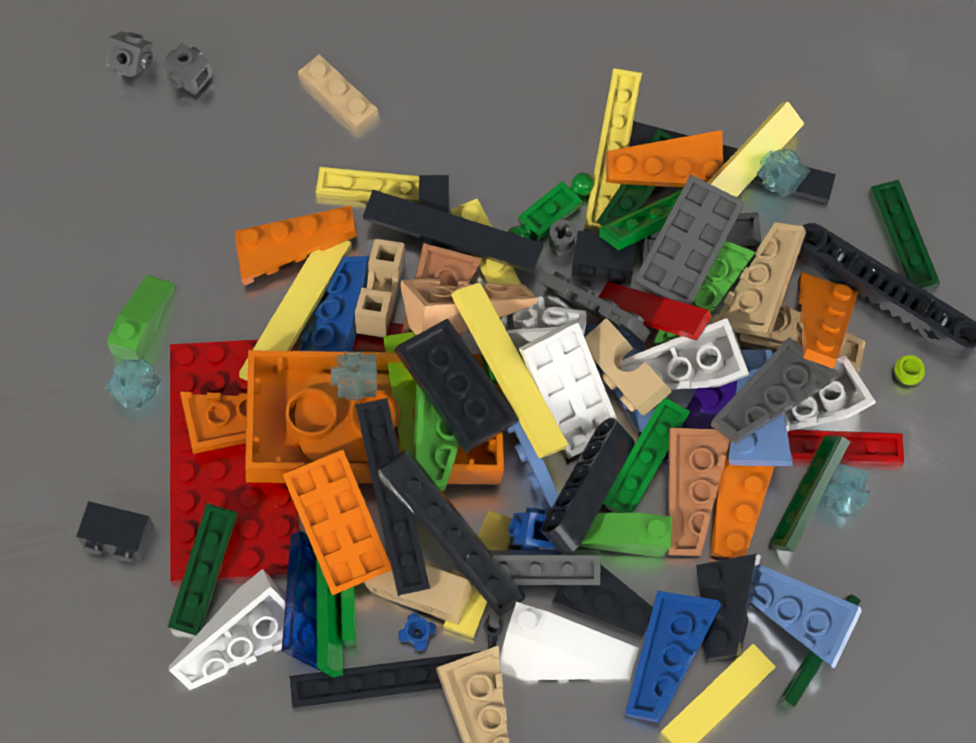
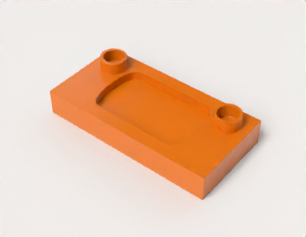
[245,350,504,485]

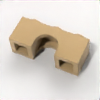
[355,239,405,338]
[584,318,672,416]

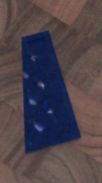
[281,531,323,672]

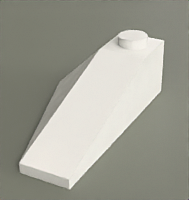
[461,305,587,354]
[621,318,749,390]
[784,354,876,431]
[168,569,310,690]
[499,602,639,681]

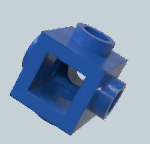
[508,507,555,550]

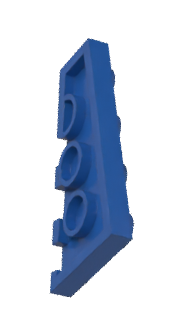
[299,256,370,352]
[625,591,721,723]

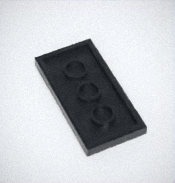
[394,318,519,454]

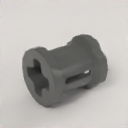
[549,219,577,256]

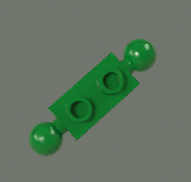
[507,172,594,241]

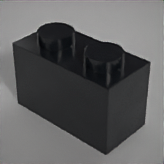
[572,230,637,285]
[76,501,154,562]

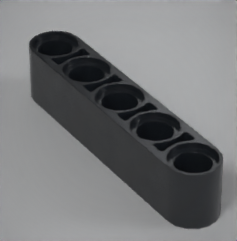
[541,418,635,555]

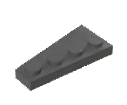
[711,337,839,444]

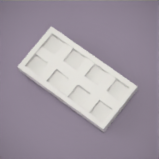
[519,320,618,459]

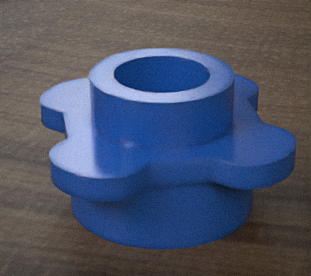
[398,613,436,651]

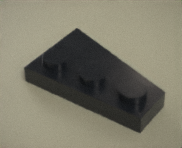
[552,547,653,640]
[696,554,761,661]

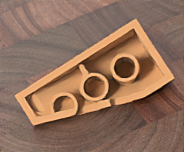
[401,278,538,335]

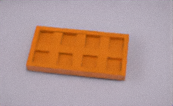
[282,449,391,595]

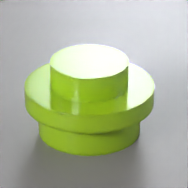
[894,355,925,385]

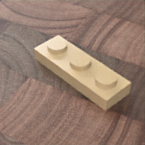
[298,55,378,132]

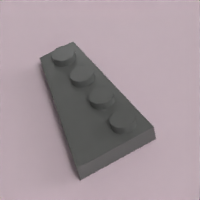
[537,270,650,342]

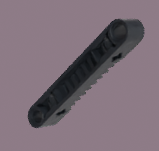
[797,223,976,359]

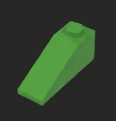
[106,275,175,365]
[579,513,672,558]

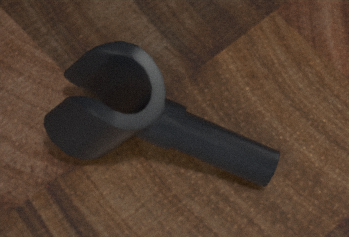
[483,615,505,649]

